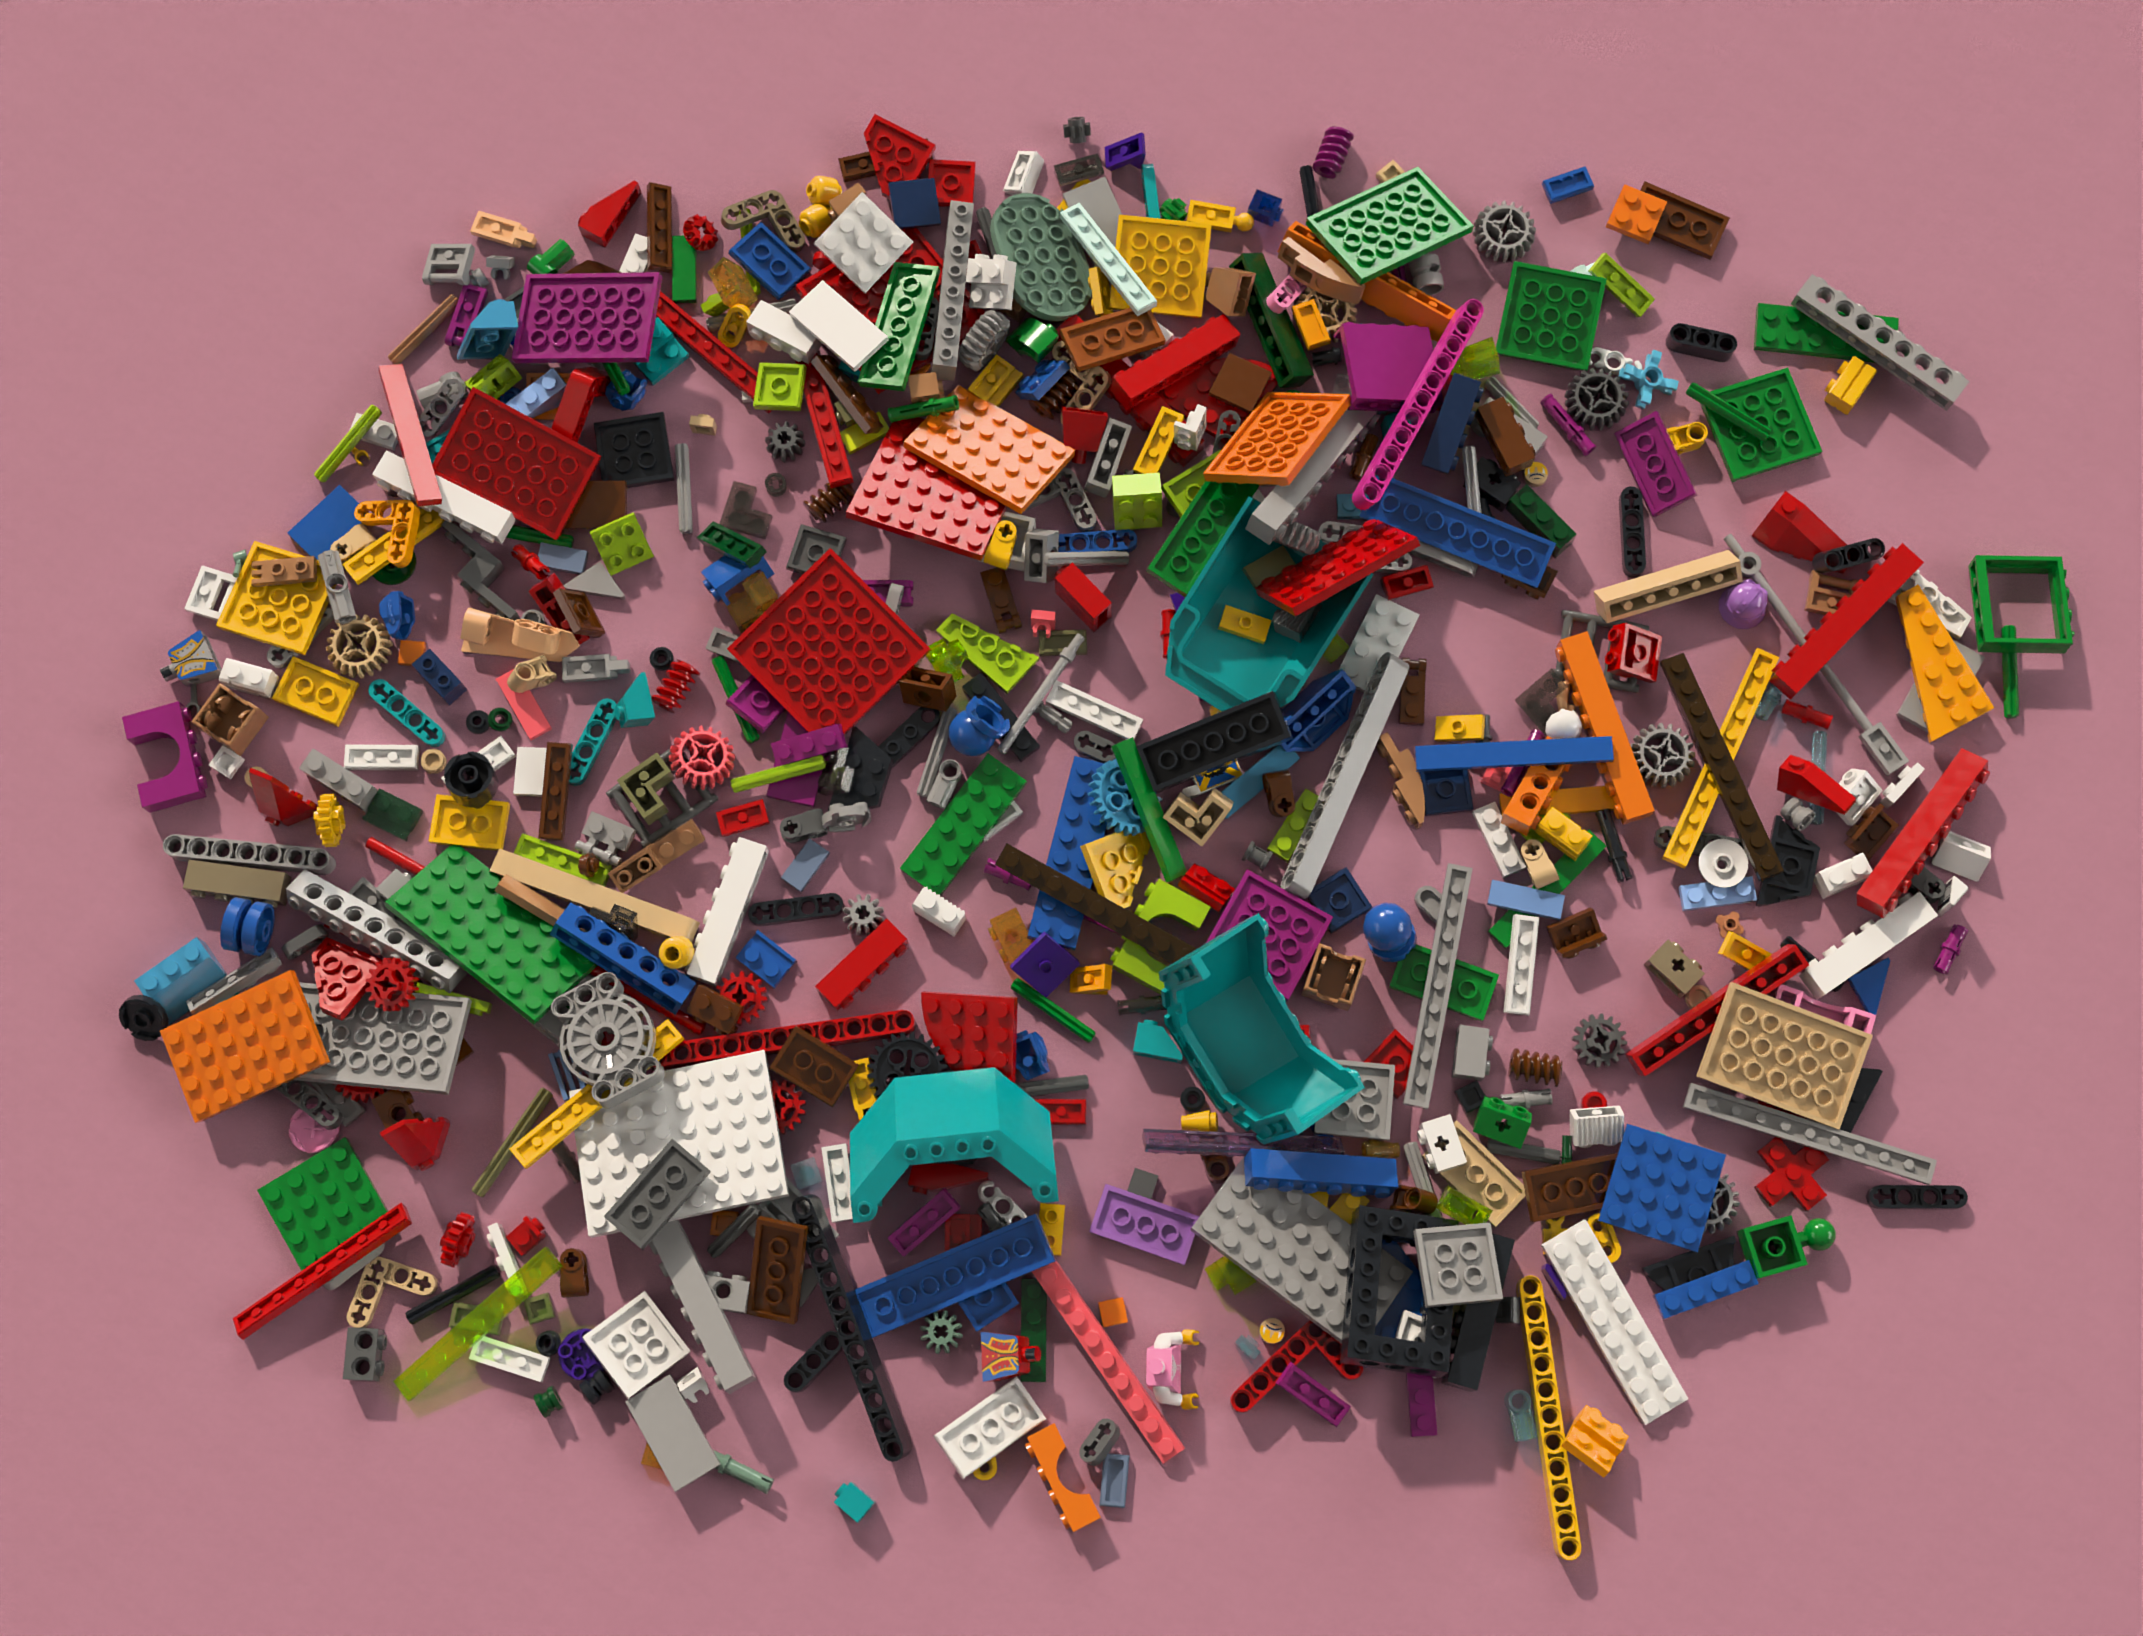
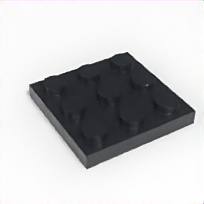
[594,412,675,488]

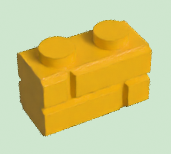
[1824,356,1877,415]
[1535,807,1592,861]

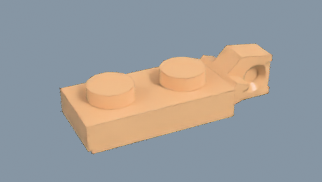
[470,211,537,248]

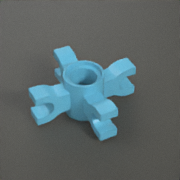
[1618,350,1679,409]

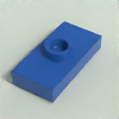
[1542,166,1594,204]

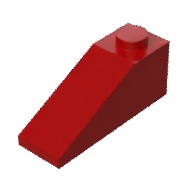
[578,180,642,248]
[528,573,590,645]
[1777,754,1856,815]
[908,1163,989,1195]

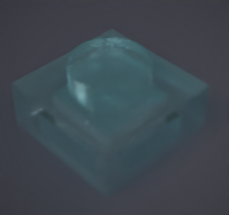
[790,1157,823,1190]
[1234,1335,1261,1361]

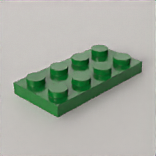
[1389,944,1499,1022]

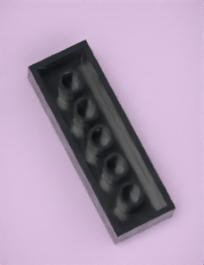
[1136,691,1294,793]
[1441,1233,1515,1392]

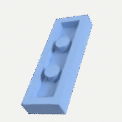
[1678,876,1757,911]

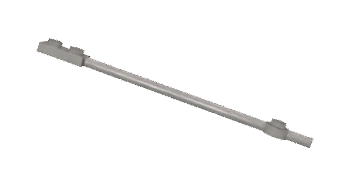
[1724,533,1909,776]

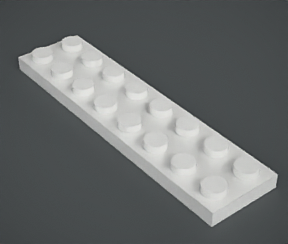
[1541,1220,1688,1425]

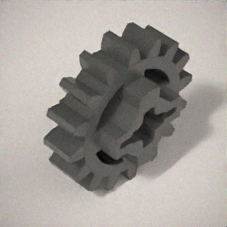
[1571,1013,1627,1068]

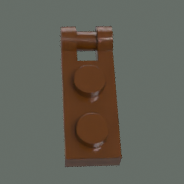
[980,567,1022,634]
[1399,657,1427,725]

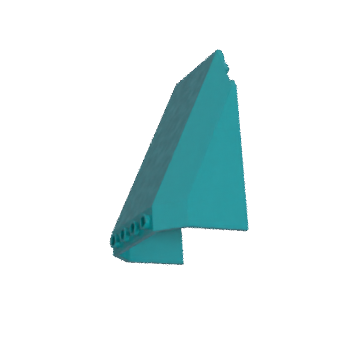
[1165,496,1374,711]

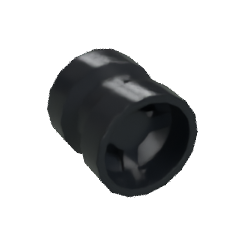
[579,1369,615,1405]

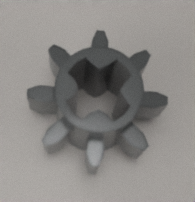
[1063,117,1091,143]

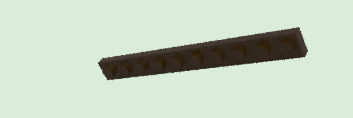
[1660,653,1784,881]
[995,843,1197,964]

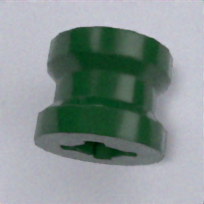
[534,1386,564,1418]

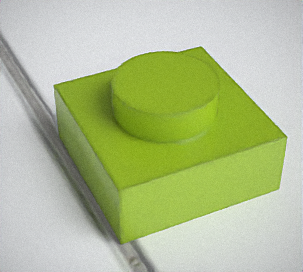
[700,293,733,317]

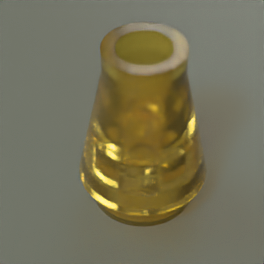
[1361,1139,1400,1158]

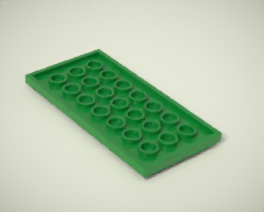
[385,845,598,1025]

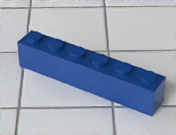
[1244,1148,1398,1199]

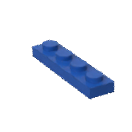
[1653,1260,1759,1319]

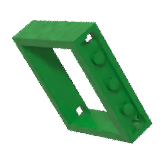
[1968,555,2075,654]

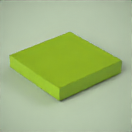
[753,363,807,411]

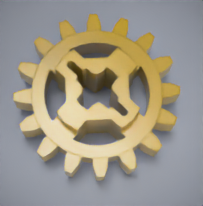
[314,794,346,847]

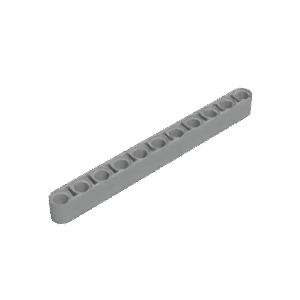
[1281,652,1409,900]

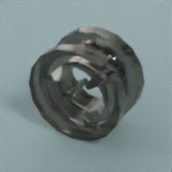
[765,473,787,497]

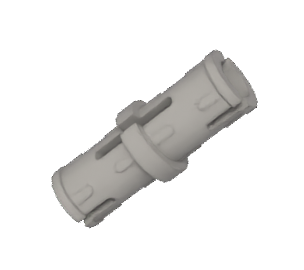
[1500,1088,1553,1109]

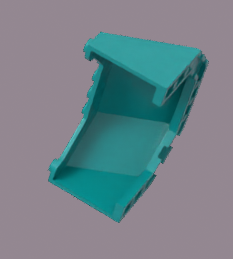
[1159,913,1365,1145]
[850,1067,1059,1223]

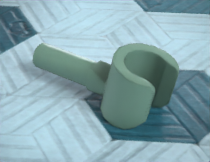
[233,549,247,578]

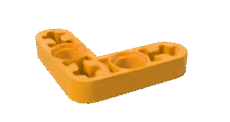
[354,500,420,568]

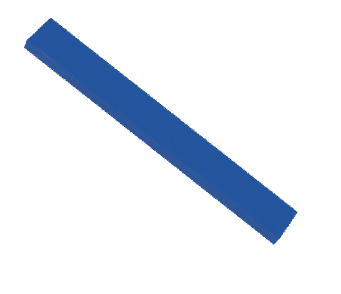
[1415,736,1614,772]

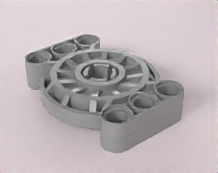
[551,972,665,1109]

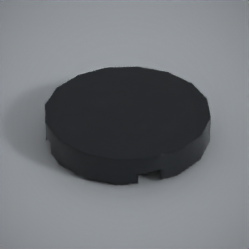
[119,995,169,1041]

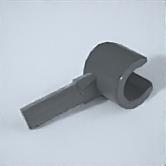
[185,684,202,714]

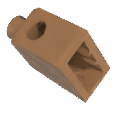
[1205,267,1256,317]

